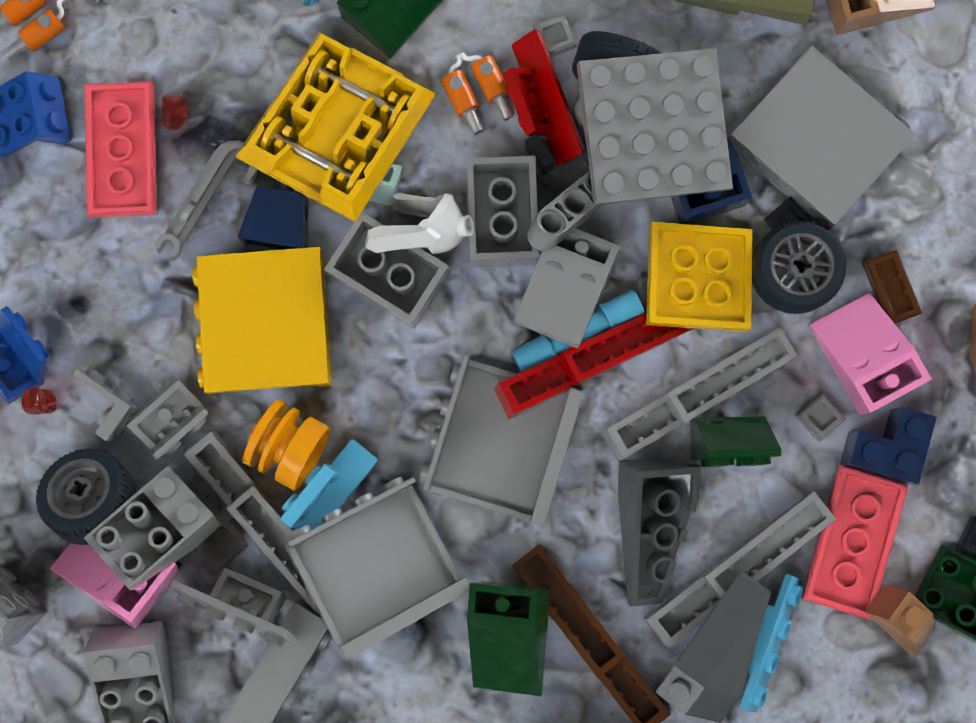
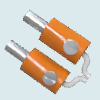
[0,0,66,60]
[441,52,515,135]

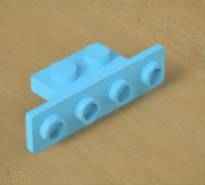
[280,440,378,530]
[740,574,803,713]

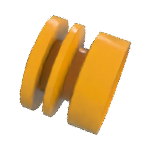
[242,399,332,491]

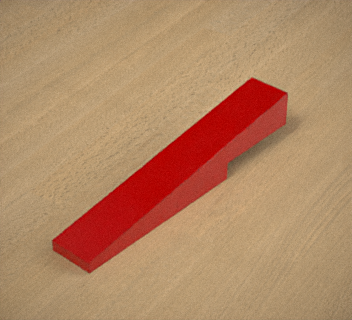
[494,313,694,419]

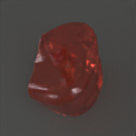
[158,94,187,130]
[21,387,57,415]

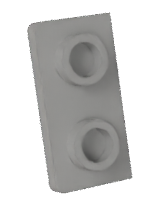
[126,377,208,460]

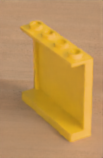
[192,247,333,395]

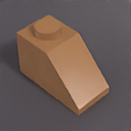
[865,584,935,656]

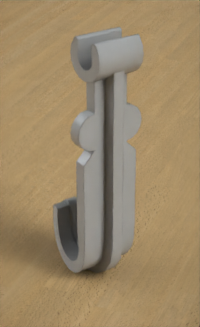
[155,140,258,261]

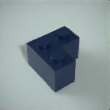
[840,407,937,485]

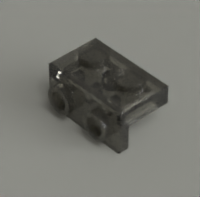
[194,490,249,574]

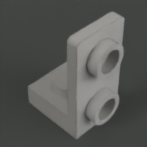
[71,367,140,442]

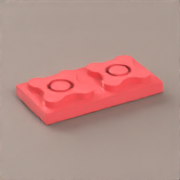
[85,81,157,218]
[801,465,909,620]

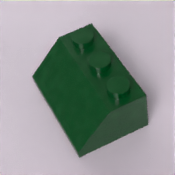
[336,0,443,59]

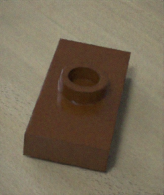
[862,250,922,324]

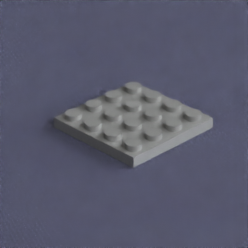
[576,48,733,205]

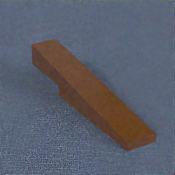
[512,544,671,723]

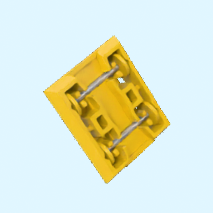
[236,32,436,222]

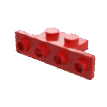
[503,30,585,166]

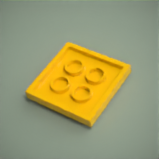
[646,222,752,332]

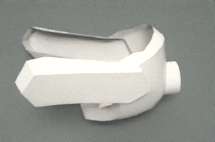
[365,193,474,255]

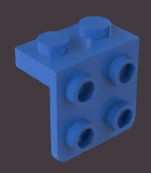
[0,71,72,157]
[0,306,48,405]

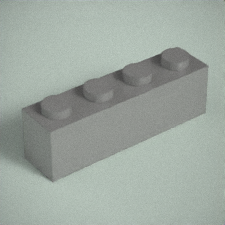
[222,599,332,723]

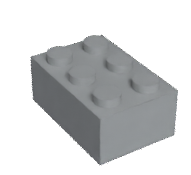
[466,155,539,268]
[324,212,451,330]

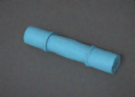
[511,289,645,372]

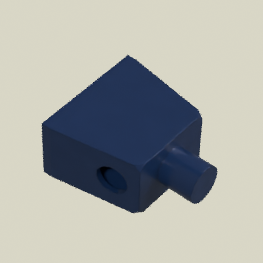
[238,179,309,250]

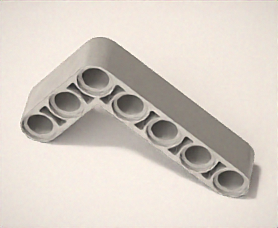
[527,96,605,251]

